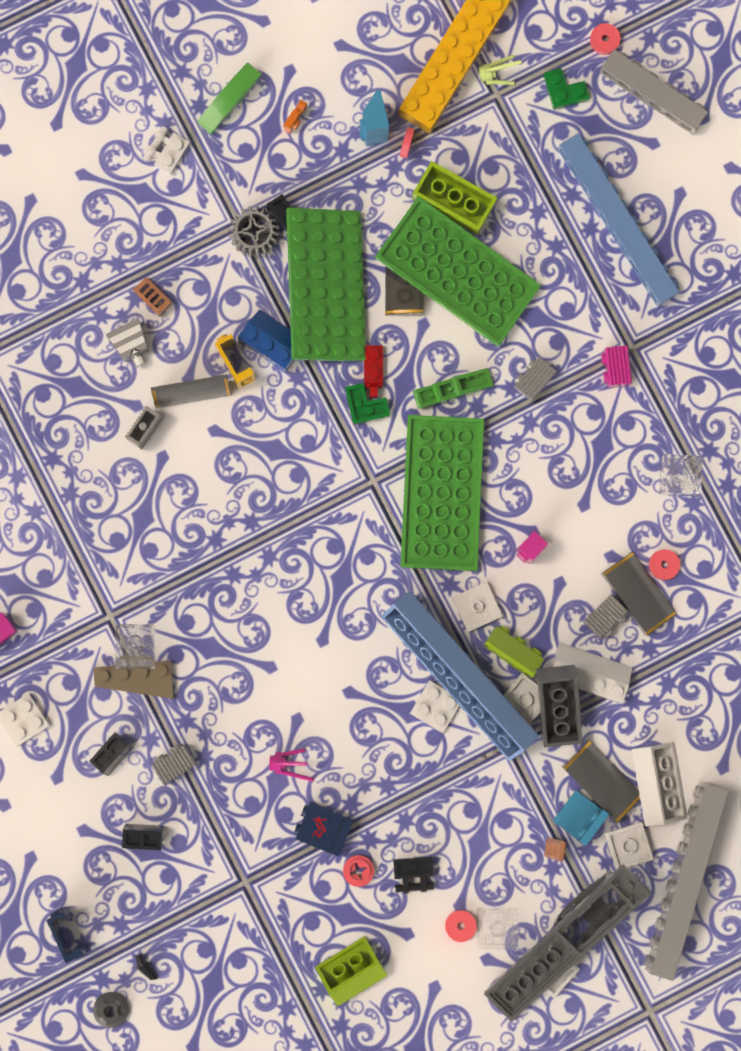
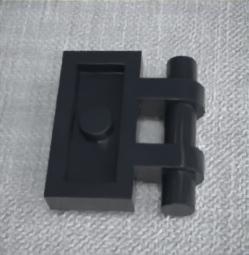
[393,856,434,894]

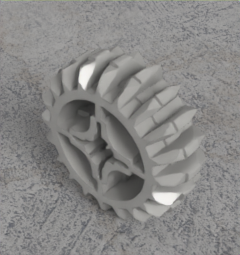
[229,206,280,258]

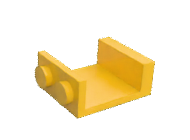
[215,334,255,389]

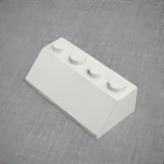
[551,643,632,704]
[632,742,687,826]

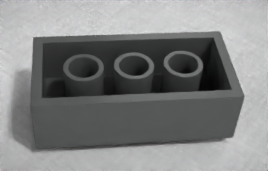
[536,665,583,748]

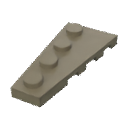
[93,660,174,699]

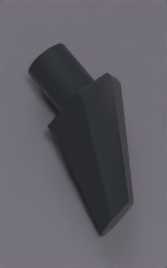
[135,953,158,980]

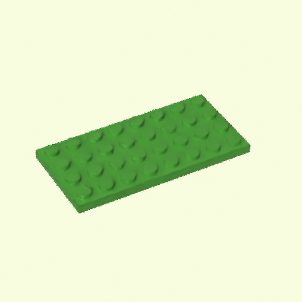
[374,196,541,347]
[286,207,366,362]
[400,415,484,571]

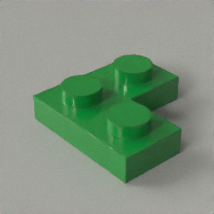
[543,68,590,110]
[345,383,390,425]

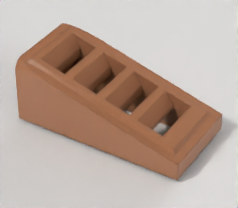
[133,277,172,317]
[544,838,566,861]

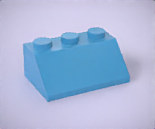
[359,89,389,146]

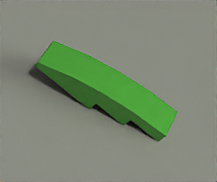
[197,62,262,134]
[413,368,494,409]

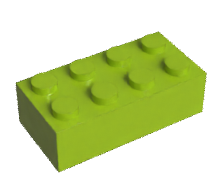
[412,161,497,236]

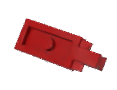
[364,345,383,398]

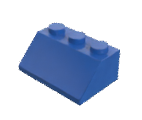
[237,310,294,372]

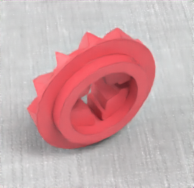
[343,855,374,887]

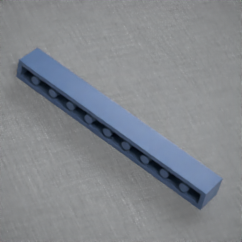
[557,133,679,307]

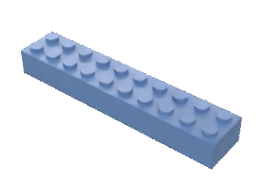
[381,591,539,761]

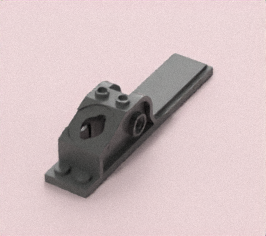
[484,864,651,1022]

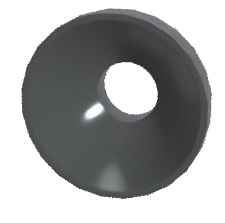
[93,992,129,1028]

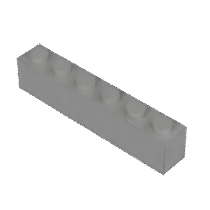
[599,49,708,135]

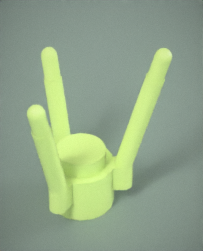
[479,55,522,85]

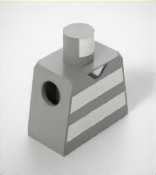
[106,319,149,368]

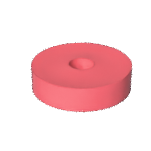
[590,23,621,55]
[400,127,415,158]
[648,549,680,580]
[445,910,476,942]

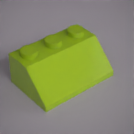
[482,625,544,678]
[315,936,388,1007]

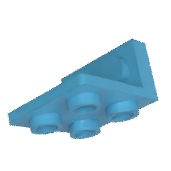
[553,791,609,846]

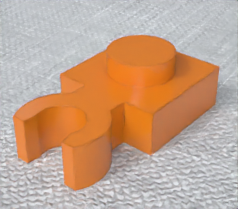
[283,100,307,134]

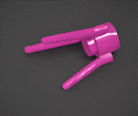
[269,748,314,782]

